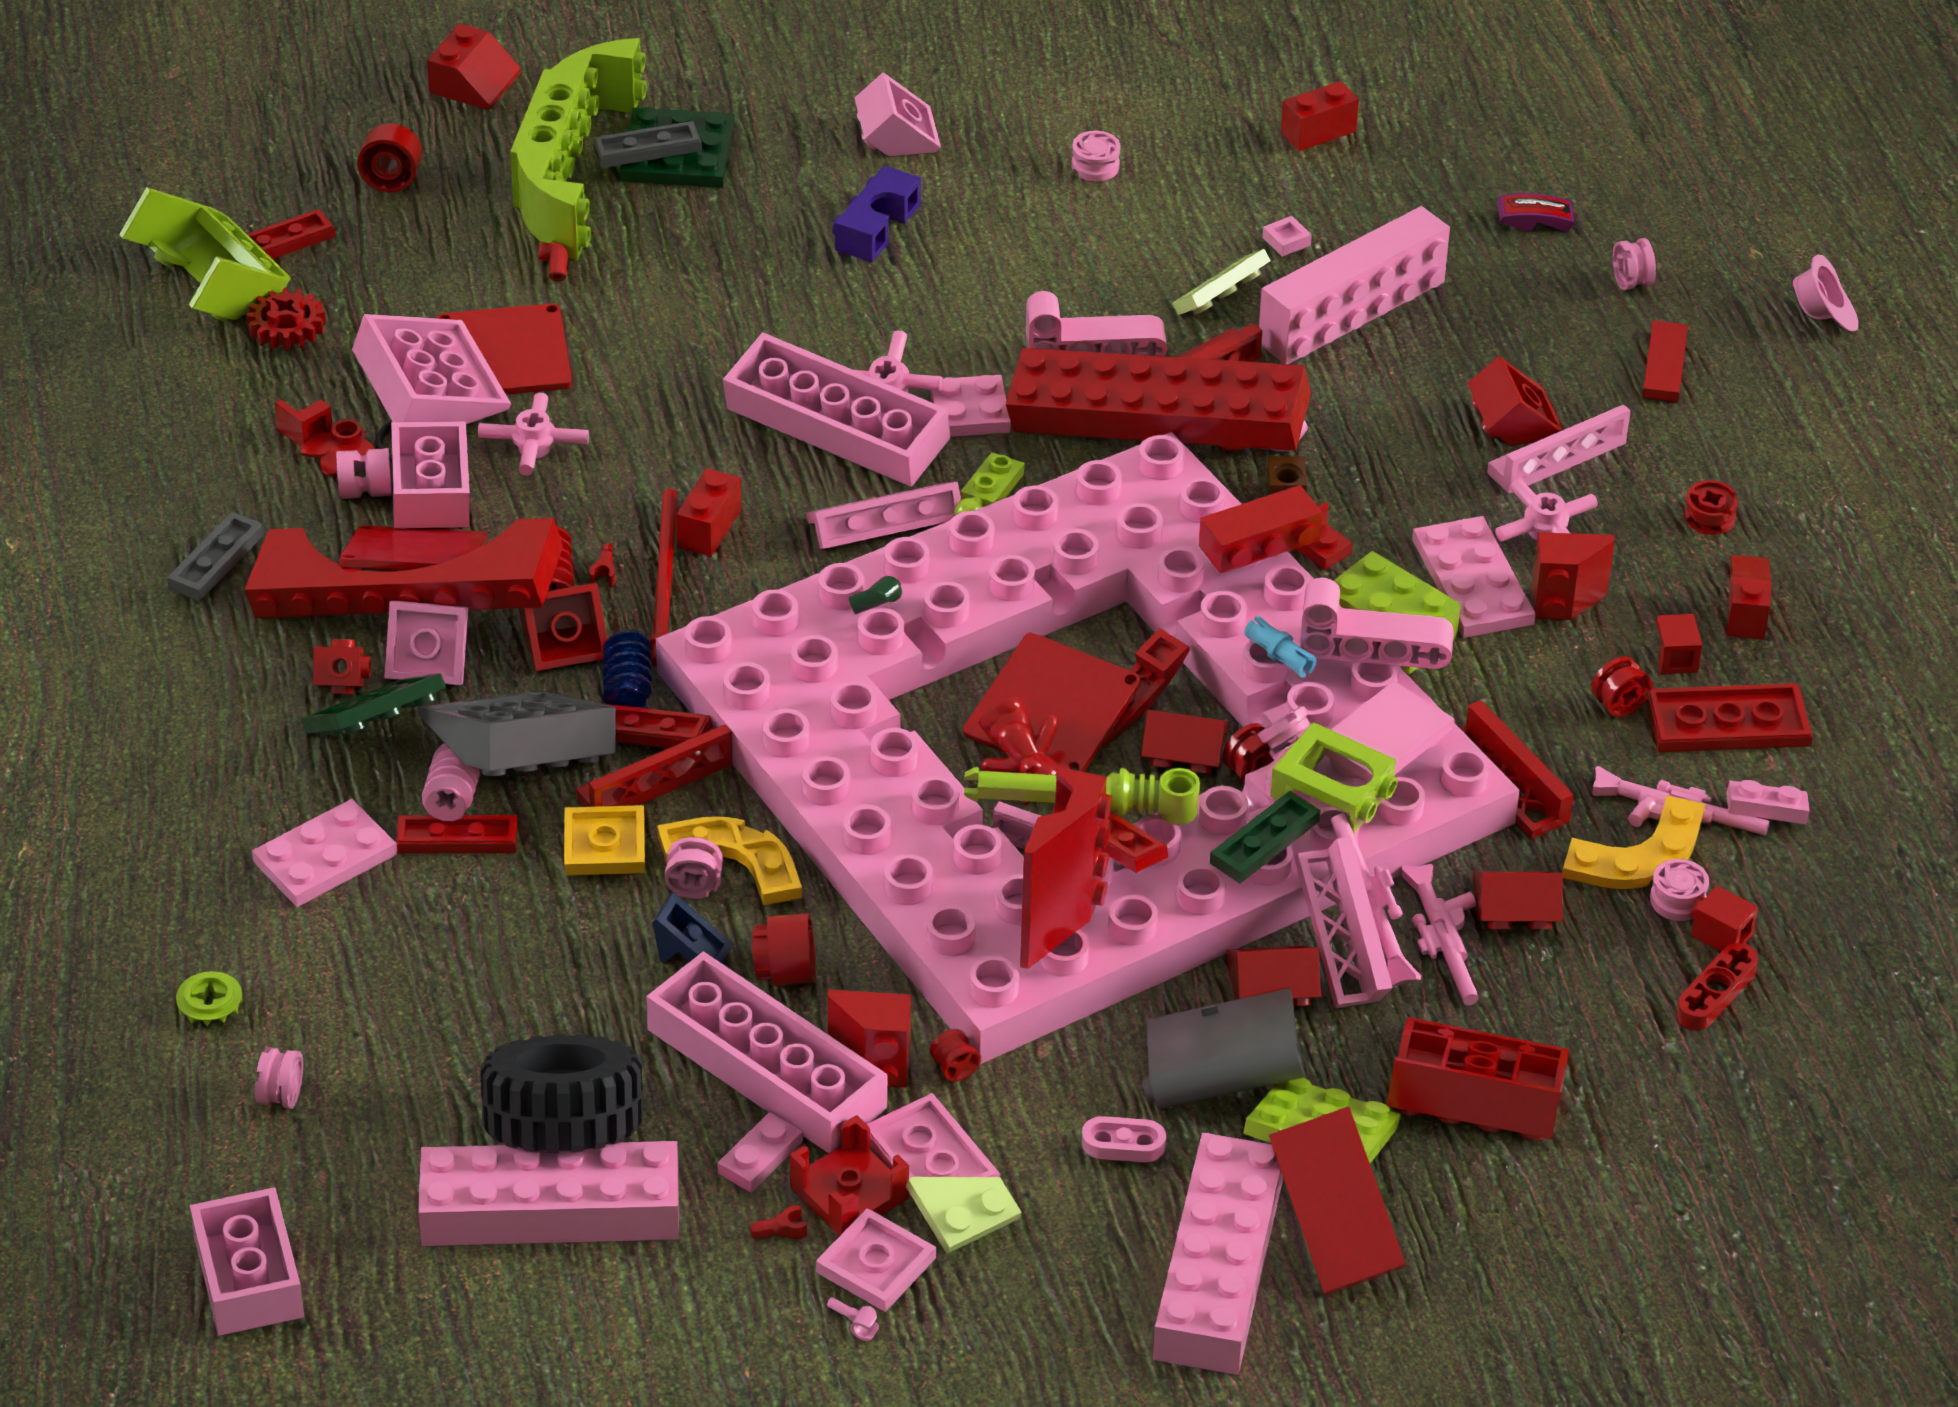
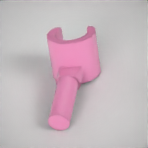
[827,1297,879,1341]

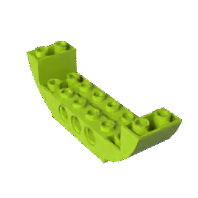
[510,38,647,261]

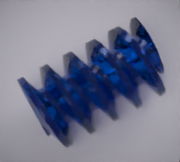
[603,630,652,708]

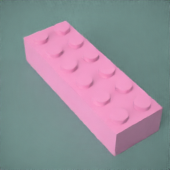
[1259,206,1450,364]
[723,332,950,487]
[646,951,887,1153]
[1153,1132,1283,1375]
[418,1141,679,1246]

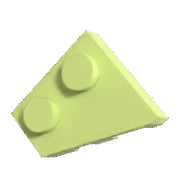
[906,1177,1022,1254]

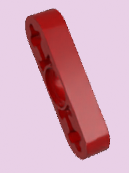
[1676,943,1758,1030]

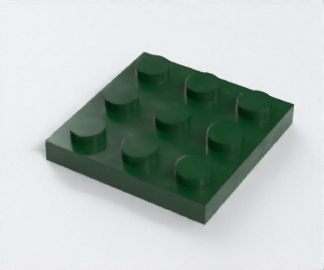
[620,107,735,188]
[301,673,446,737]

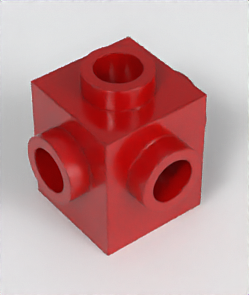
[313,639,371,694]

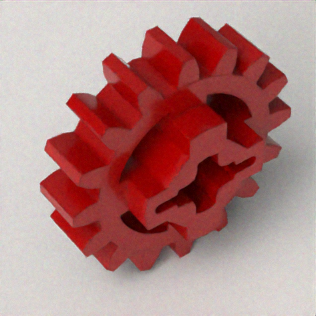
[247,288,326,351]

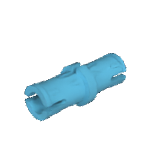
[1244,616,1317,678]

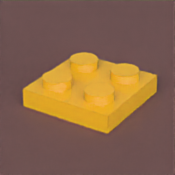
[564,805,645,875]

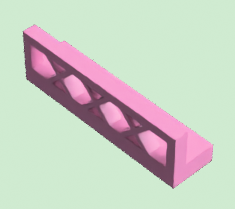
[1487,404,1631,494]
[806,482,961,549]
[1294,837,1393,1008]

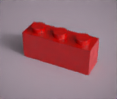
[1199,485,1323,574]

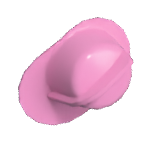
[1793,254,1859,332]

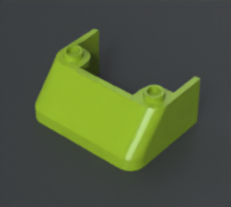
[119,187,291,322]

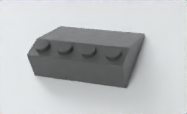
[418,691,616,776]

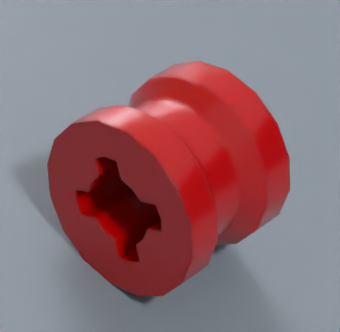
[929,1029,981,1082]

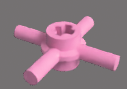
[855,330,943,392]
[478,393,589,476]
[1495,479,1598,542]

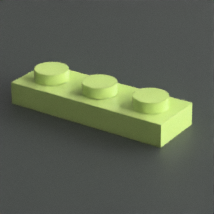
[1172,249,1271,315]

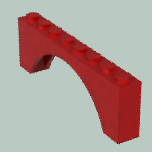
[244,518,563,618]

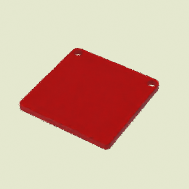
[437,303,572,395]
[340,525,488,570]
[963,632,1141,772]

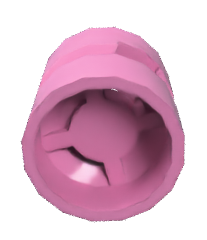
[336,448,392,499]

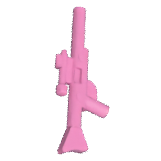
[1592,766,1770,836]
[1330,813,1421,987]
[1402,864,1479,1005]

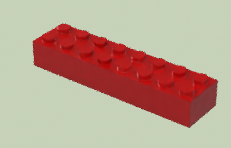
[1005,348,1311,451]

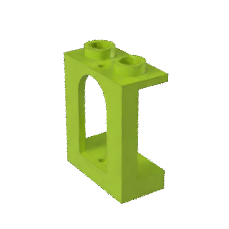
[1270,722,1398,834]

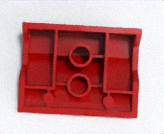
[1020,766,1112,969]
[1386,1017,1570,1140]

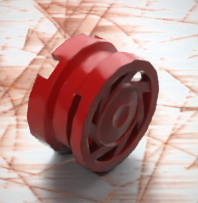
[1684,480,1738,535]
[1591,656,1653,717]
[1222,723,1282,783]

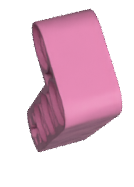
[1025,291,1168,357]
[1300,578,1454,669]

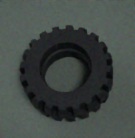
[480,1034,643,1153]

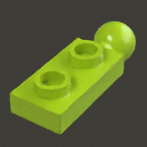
[954,452,1025,516]

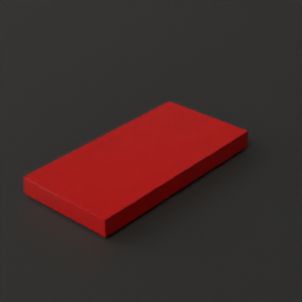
[1646,683,1813,752]
[1269,1106,1407,1296]

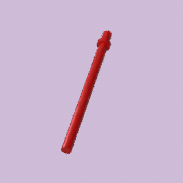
[648,488,677,667]

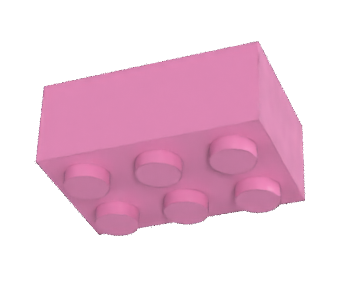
[391,421,470,528]
[190,1187,304,1336]

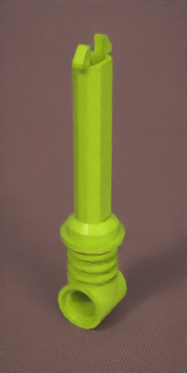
[964,767,1200,825]

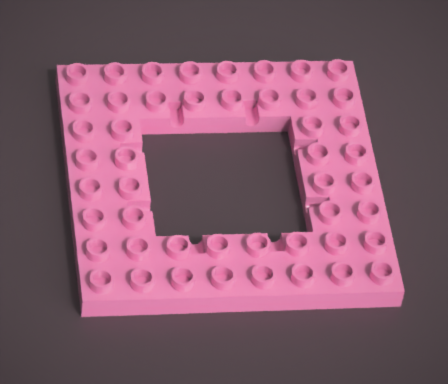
[656,432,1520,1064]

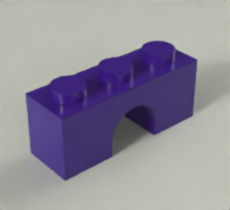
[832,165,921,262]

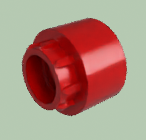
[357,123,423,193]
[752,913,816,986]

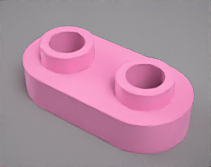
[1082,1116,1166,1162]

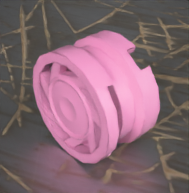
[1071,130,1120,182]
[1613,238,1656,290]
[1257,705,1311,761]
[665,837,723,899]
[1650,859,1709,921]
[255,1047,303,1109]

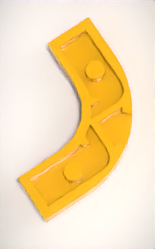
[1562,795,1705,889]
[657,816,802,905]

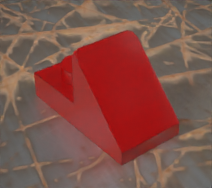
[1296,502,1353,570]

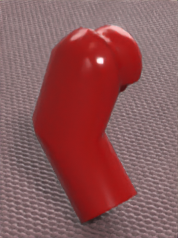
[538,241,568,281]

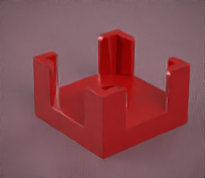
[790,1115,909,1237]

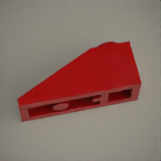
[1727,555,1771,640]

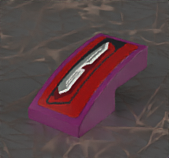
[1497,193,1575,232]

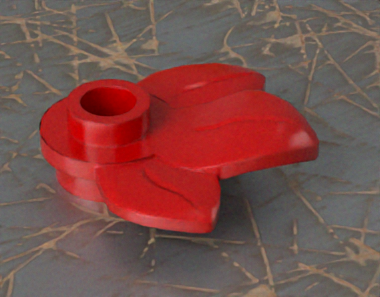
[301,419,374,477]

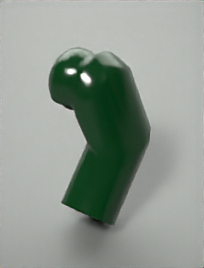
[849,576,902,615]

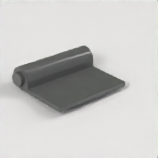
[1143,988,1305,1109]

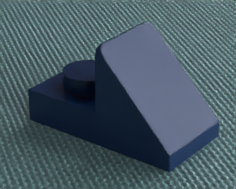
[652,892,734,963]

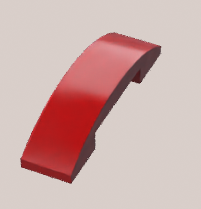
[1101,628,1190,748]

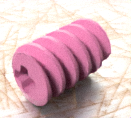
[422,743,481,821]

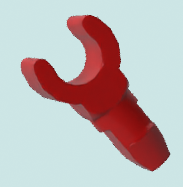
[589,543,616,587]
[749,1205,807,1239]

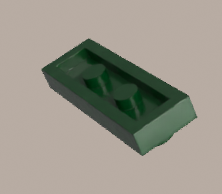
[1210,791,1321,884]

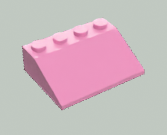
[352,314,511,424]

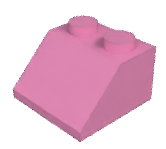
[855,72,941,156]

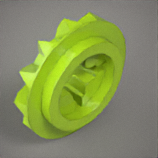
[176,971,243,1027]

